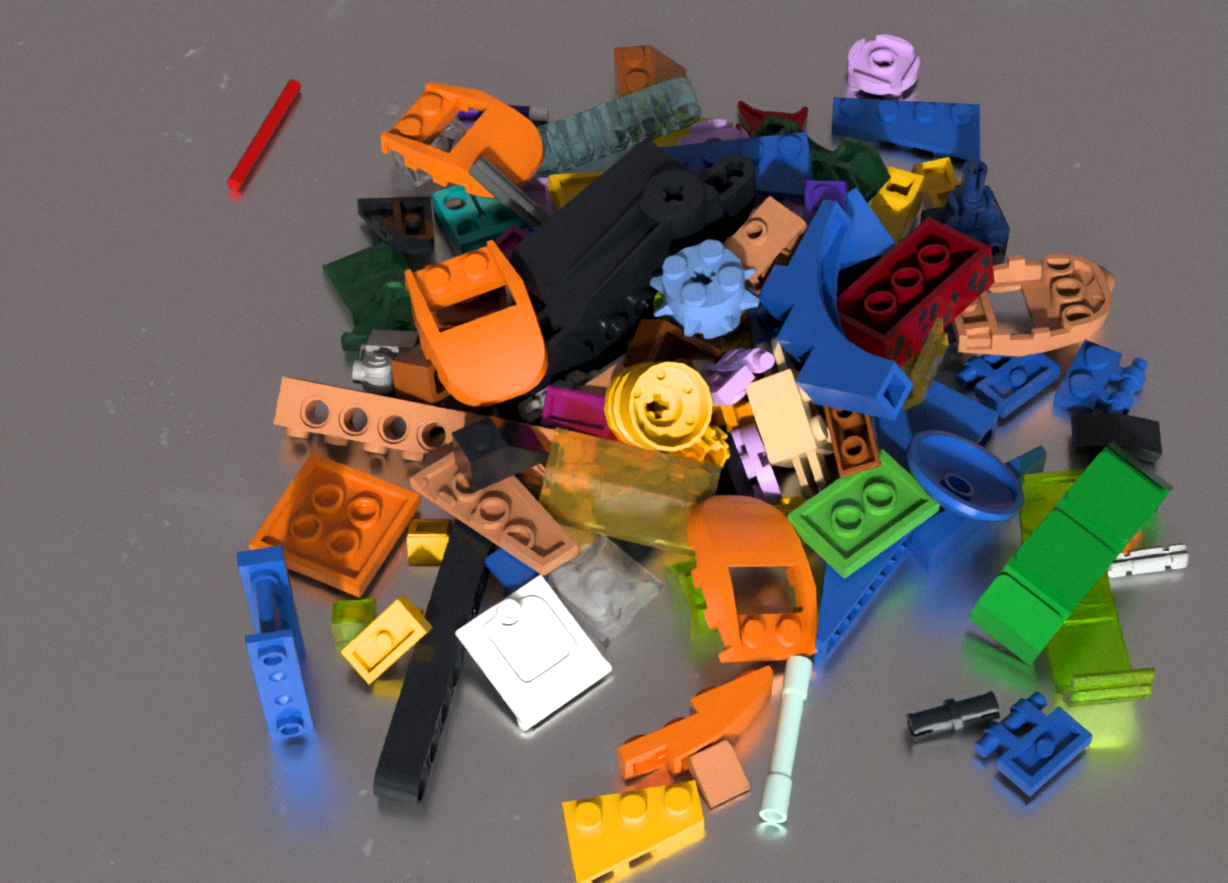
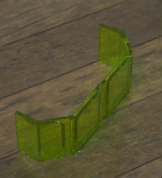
[1019,469,1156,707]

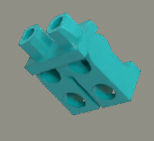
[432,185,525,256]

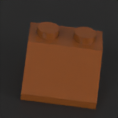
[614,45,693,130]

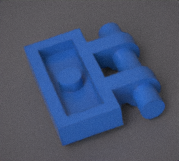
[955,333,1061,419]
[1053,340,1148,415]
[974,692,1093,797]

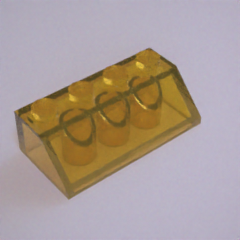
[539,427,722,557]

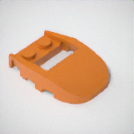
[381,81,545,198]
[405,240,548,407]
[687,495,818,663]

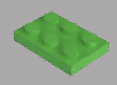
[787,449,940,579]

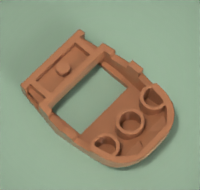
[951,253,1112,357]

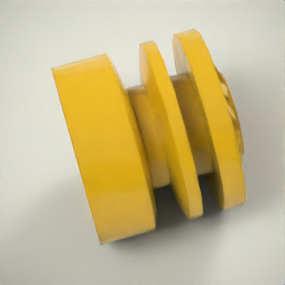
[604,361,713,451]

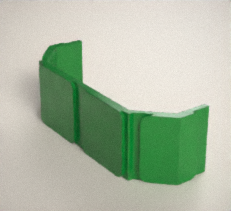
[968,441,1174,666]

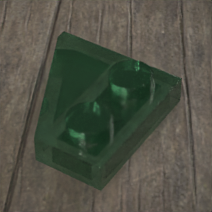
[322,241,409,325]
[341,282,418,351]

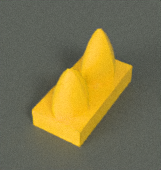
[341,595,433,684]

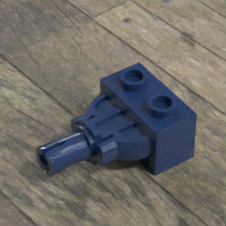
[920,160,1010,258]

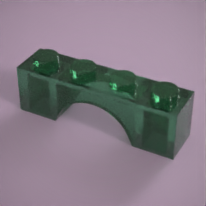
[749,115,891,203]

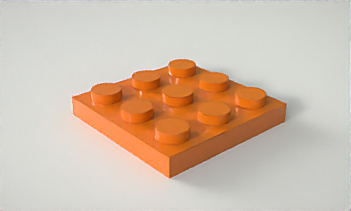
[249,452,421,598]

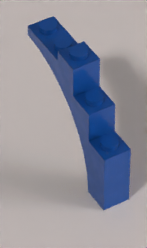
[757,199,914,420]

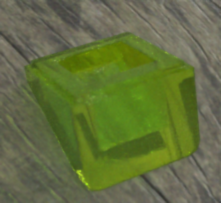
[331,599,377,641]

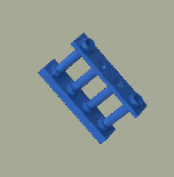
[237,545,314,738]

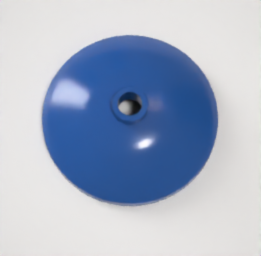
[906,430,1024,522]

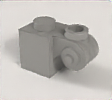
[352,329,420,394]

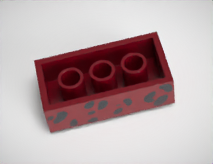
[837,217,995,368]

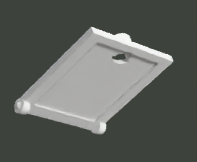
[455,575,612,731]

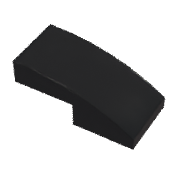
[1071,413,1163,463]

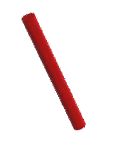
[227,79,301,190]

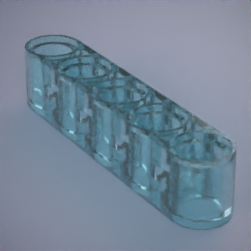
[533,77,702,178]

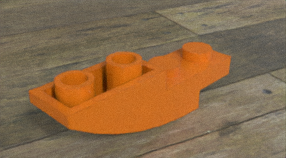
[617,665,773,783]

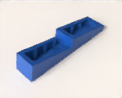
[909,445,1047,574]

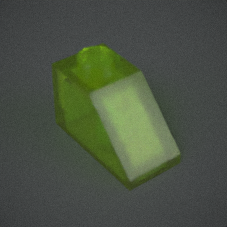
[665,558,719,639]

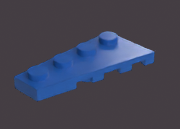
[831,97,980,166]
[660,132,814,203]

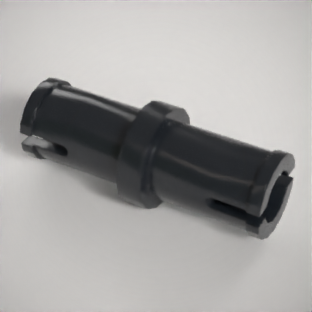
[906,691,1000,742]

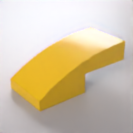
[911,157,961,209]

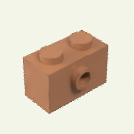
[723,196,808,296]

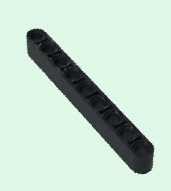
[373,517,498,804]

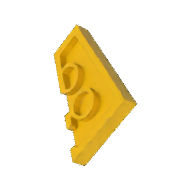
[562,780,704,883]

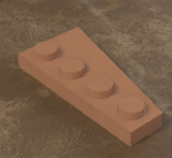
[410,451,578,576]

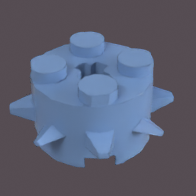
[650,239,760,339]

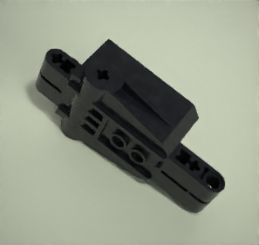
[491,138,758,423]

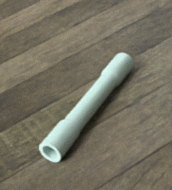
[759,656,813,823]

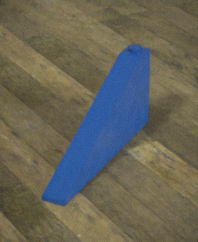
[814,365,999,666]

